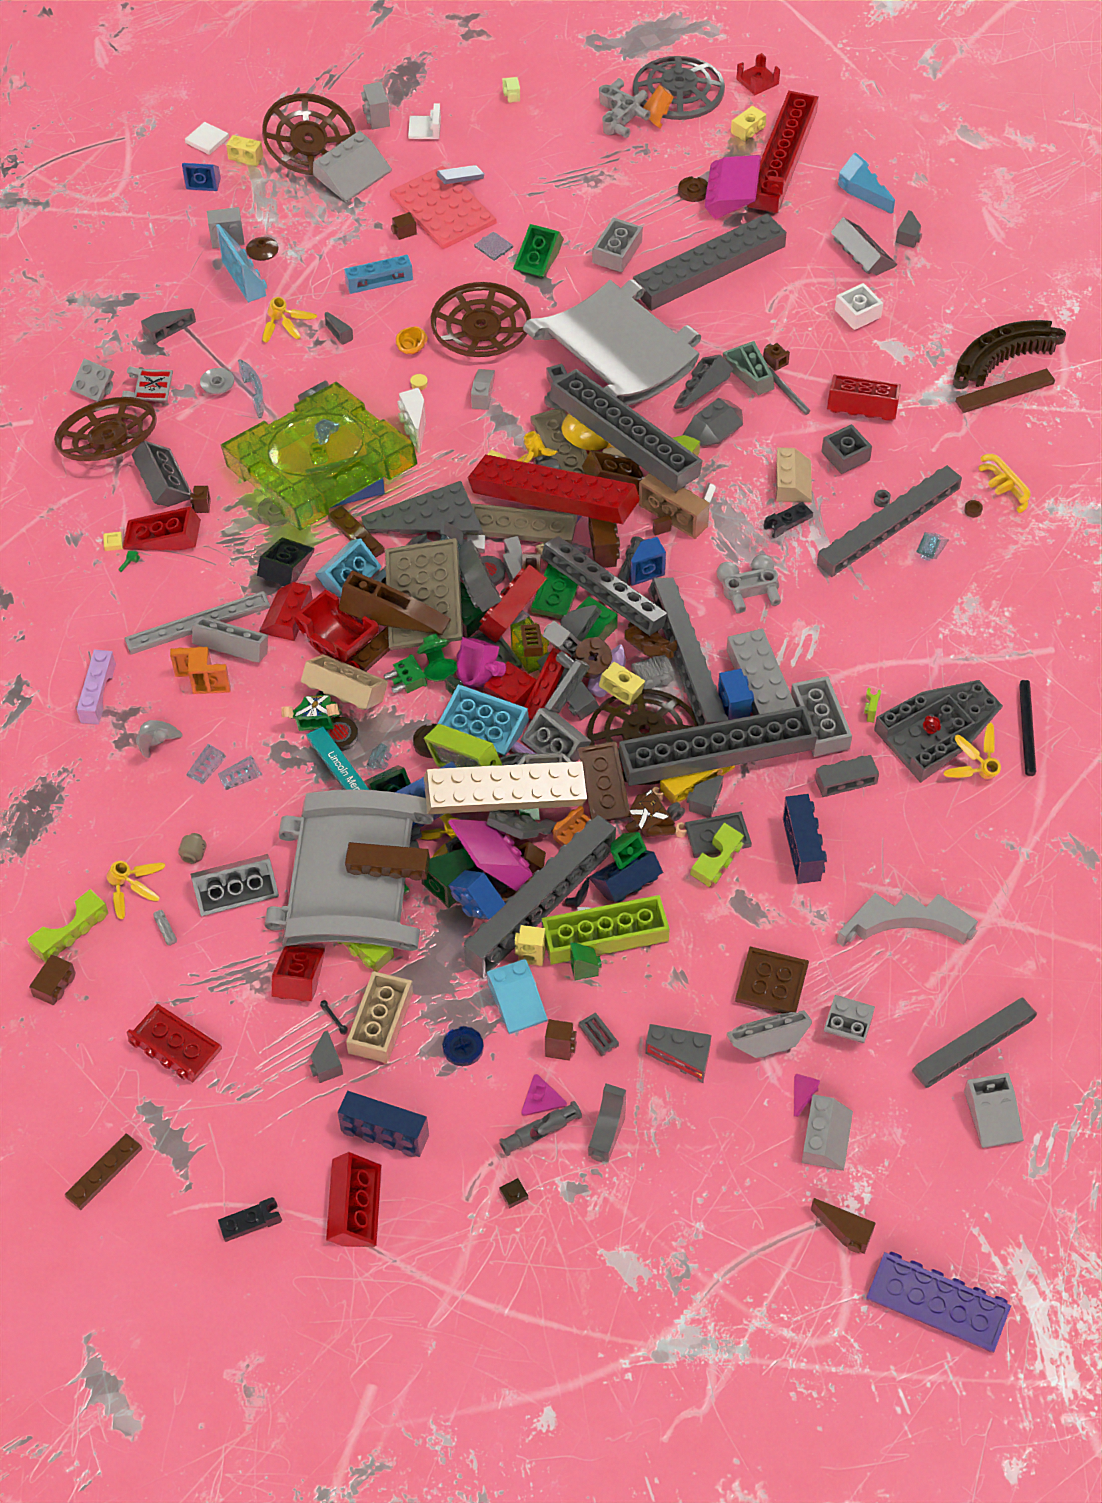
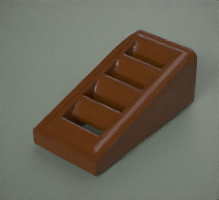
[521,624,543,657]

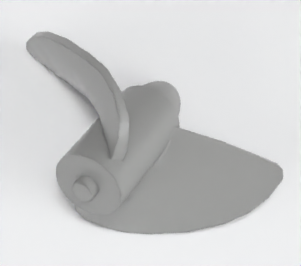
[136,720,183,758]

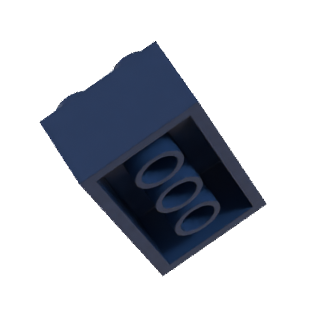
[782,794,827,884]
[337,1090,429,1157]

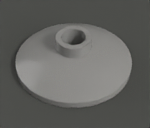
[200,368,234,394]

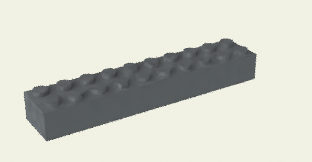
[633,213,787,311]
[550,369,703,492]
[619,706,817,786]
[464,815,616,979]

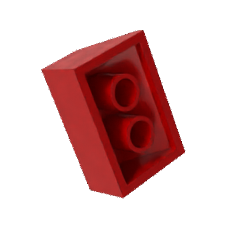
[259,582,313,641]

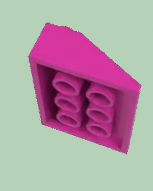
[704,155,761,220]
[448,819,533,891]

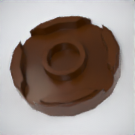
[678,176,708,202]

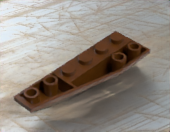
[339,570,451,635]

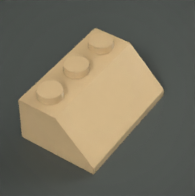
[776,447,812,503]

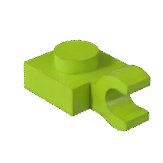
[864,688,881,723]

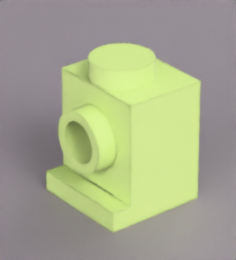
[502,77,520,102]

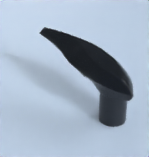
[565,877,590,907]

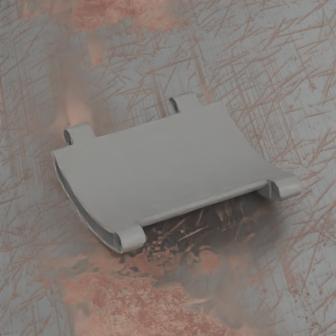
[523,279,701,406]
[264,790,434,951]

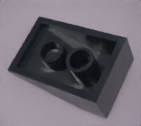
[257,537,315,586]

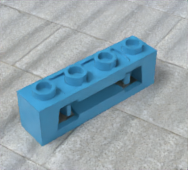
[344,254,413,294]

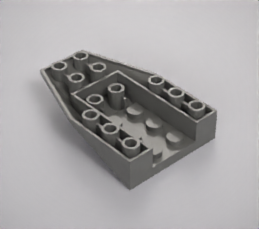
[874,680,1003,783]

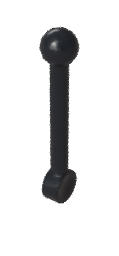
[320,1000,348,1035]

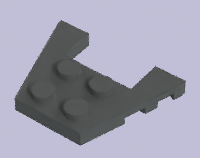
[487,810,557,839]

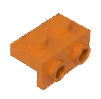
[553,805,590,846]

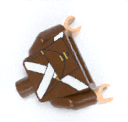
[625,787,687,838]

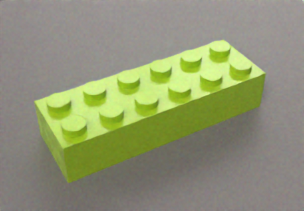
[541,895,670,965]

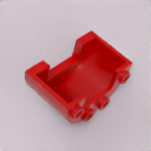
[294,590,379,662]

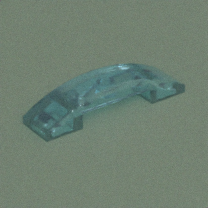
[238,359,265,418]

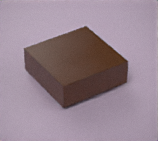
[652,515,672,536]

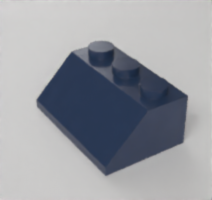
[589,850,664,903]

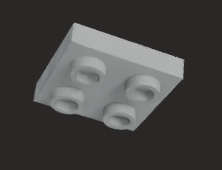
[70,358,115,402]

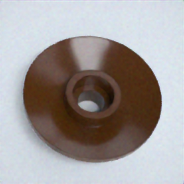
[246,237,279,261]

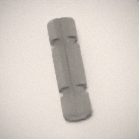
[153,910,177,946]

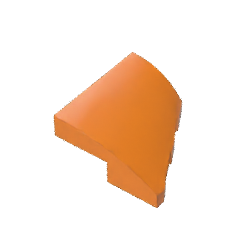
[643,85,674,128]

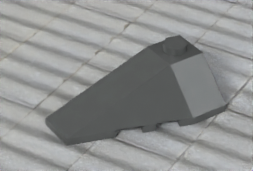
[673,355,734,409]

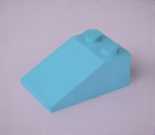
[487,959,548,1034]

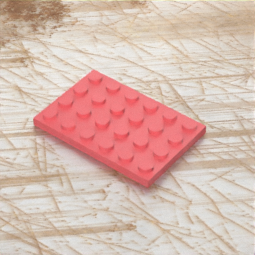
[390,165,497,249]

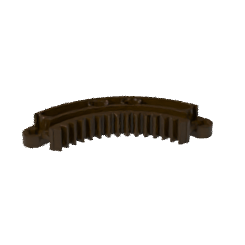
[953,320,1066,389]

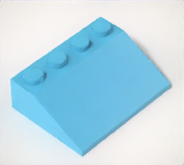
[216,224,267,303]
[437,684,529,756]

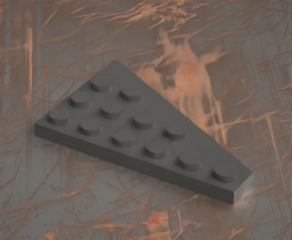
[361,481,483,535]

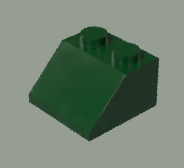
[364,765,411,793]

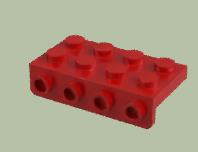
[126,1003,222,1083]

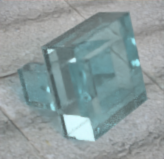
[367,743,392,769]

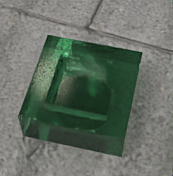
[445,674,463,695]

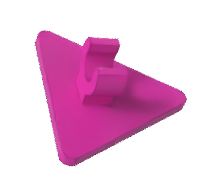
[794,1073,820,1117]
[522,1074,567,1116]

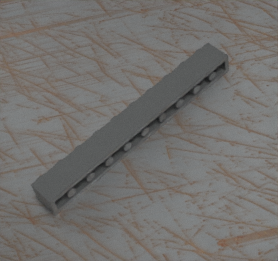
[817,465,962,577]
[648,578,728,726]

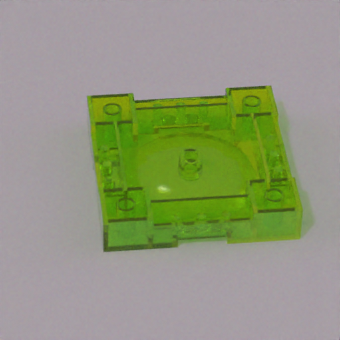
[220,381,418,531]

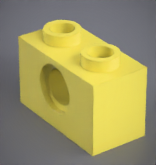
[731,106,766,141]
[599,662,645,706]

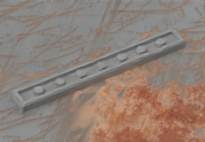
[124,591,270,655]

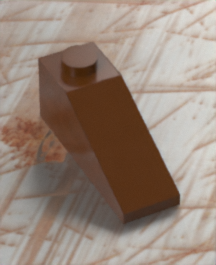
[811,1198,876,1254]

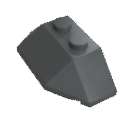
[683,398,743,446]

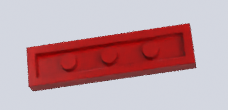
[524,647,571,720]

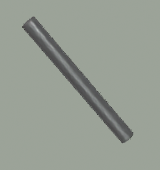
[768,367,810,415]

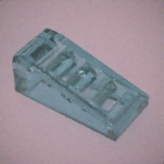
[186,744,226,785]
[218,755,263,790]

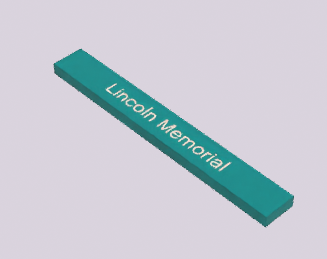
[306,726,369,790]

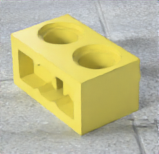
[226,135,263,166]
[515,925,546,966]

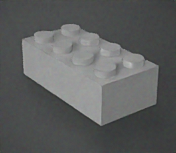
[791,676,852,757]

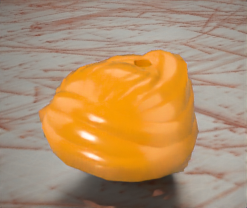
[395,326,428,354]

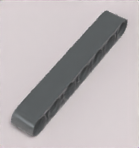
[912,997,1037,1088]

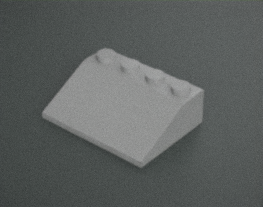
[313,131,392,202]

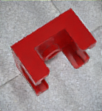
[736,53,780,96]

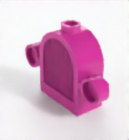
[456,637,506,691]

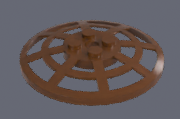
[262,93,356,175]
[431,282,531,357]
[54,397,157,461]

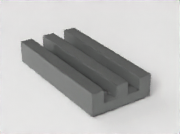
[579,1012,619,1056]

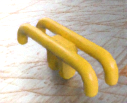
[978,454,1031,513]

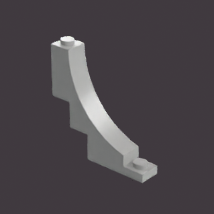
[837,893,978,947]

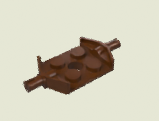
[624,622,677,659]

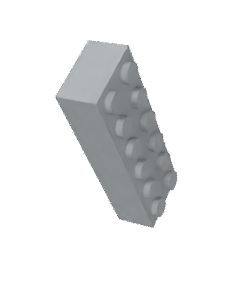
[726,628,796,716]

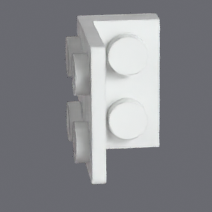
[408,103,441,139]

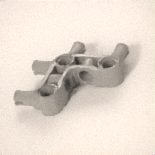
[599,78,650,138]

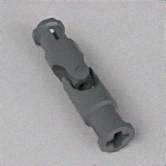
[499,1101,582,1156]

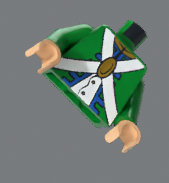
[281,691,342,731]

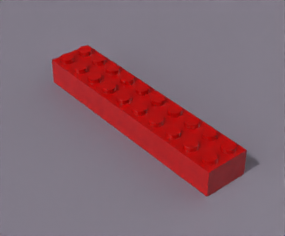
[747,90,819,213]
[467,454,640,525]

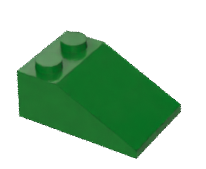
[513,224,564,278]
[576,596,618,641]

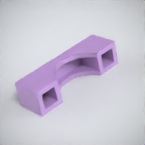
[77,649,116,725]

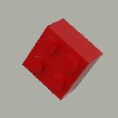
[484,661,537,707]

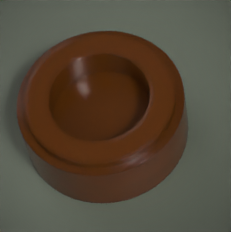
[964,500,983,518]

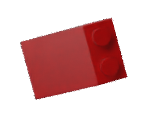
[272,945,325,1002]

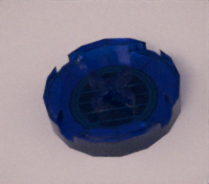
[442,1026,484,1067]

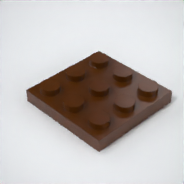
[735,946,809,1013]

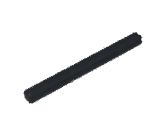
[1019,680,1036,776]

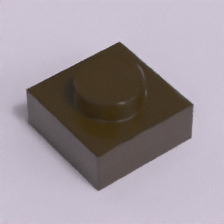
[499,1178,528,1209]

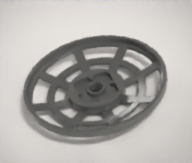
[633,56,725,120]

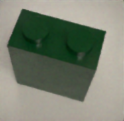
[421,848,483,908]

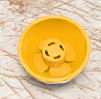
[561,414,609,451]

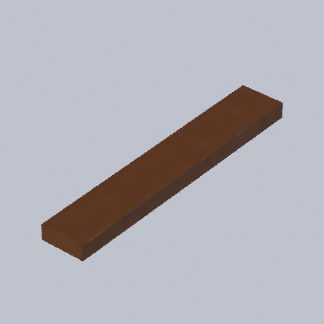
[955,368,1055,413]

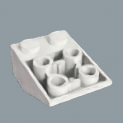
[397,388,426,453]

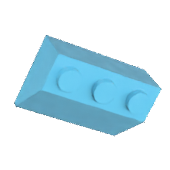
[315,538,382,598]

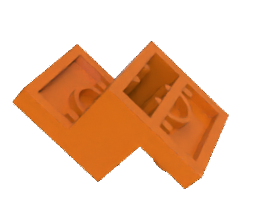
[170,646,231,694]

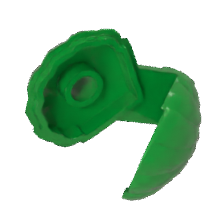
[416,634,457,682]

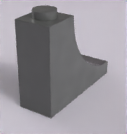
[588,1083,626,1162]

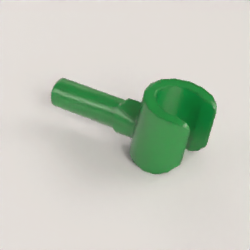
[118,550,140,572]

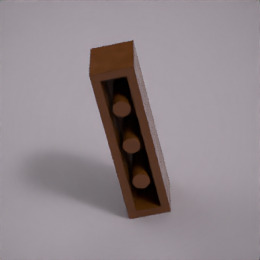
[345,842,430,881]

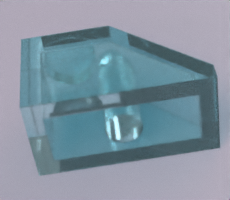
[916,532,949,561]

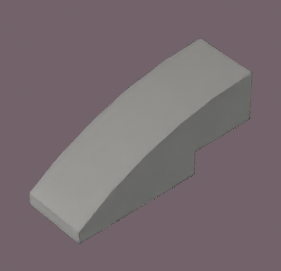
[503,536,522,582]

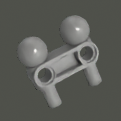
[716,554,781,613]

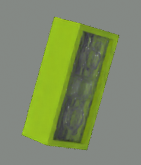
[424,724,502,768]

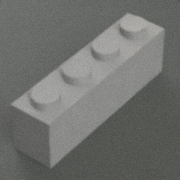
[192,616,268,663]

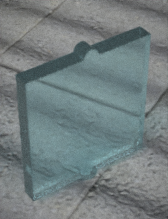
[474,231,513,261]

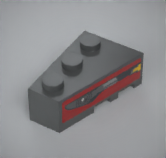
[645,1024,712,1083]

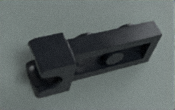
[764,502,813,538]
[218,1197,282,1242]

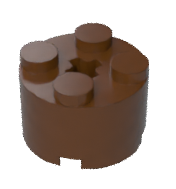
[572,637,612,679]

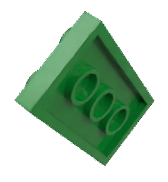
[531,563,579,619]

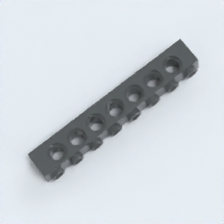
[541,536,668,636]

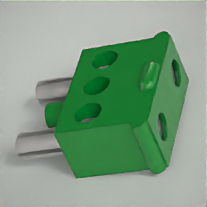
[383,654,427,694]

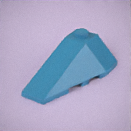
[838,152,895,214]

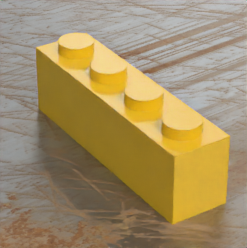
[660,765,735,804]

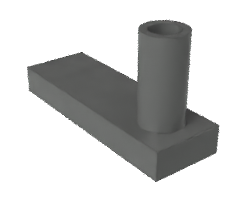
[545,651,590,713]

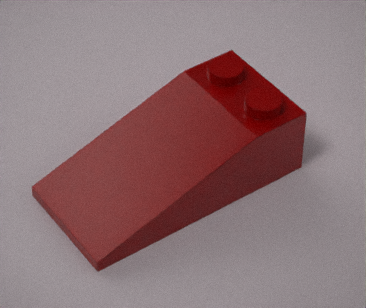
[122,506,201,550]

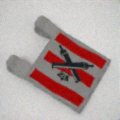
[122,367,173,402]

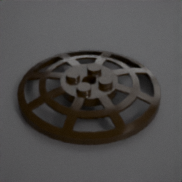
[587,689,698,785]

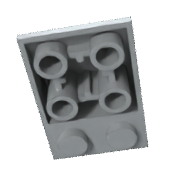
[964,1073,1024,1148]

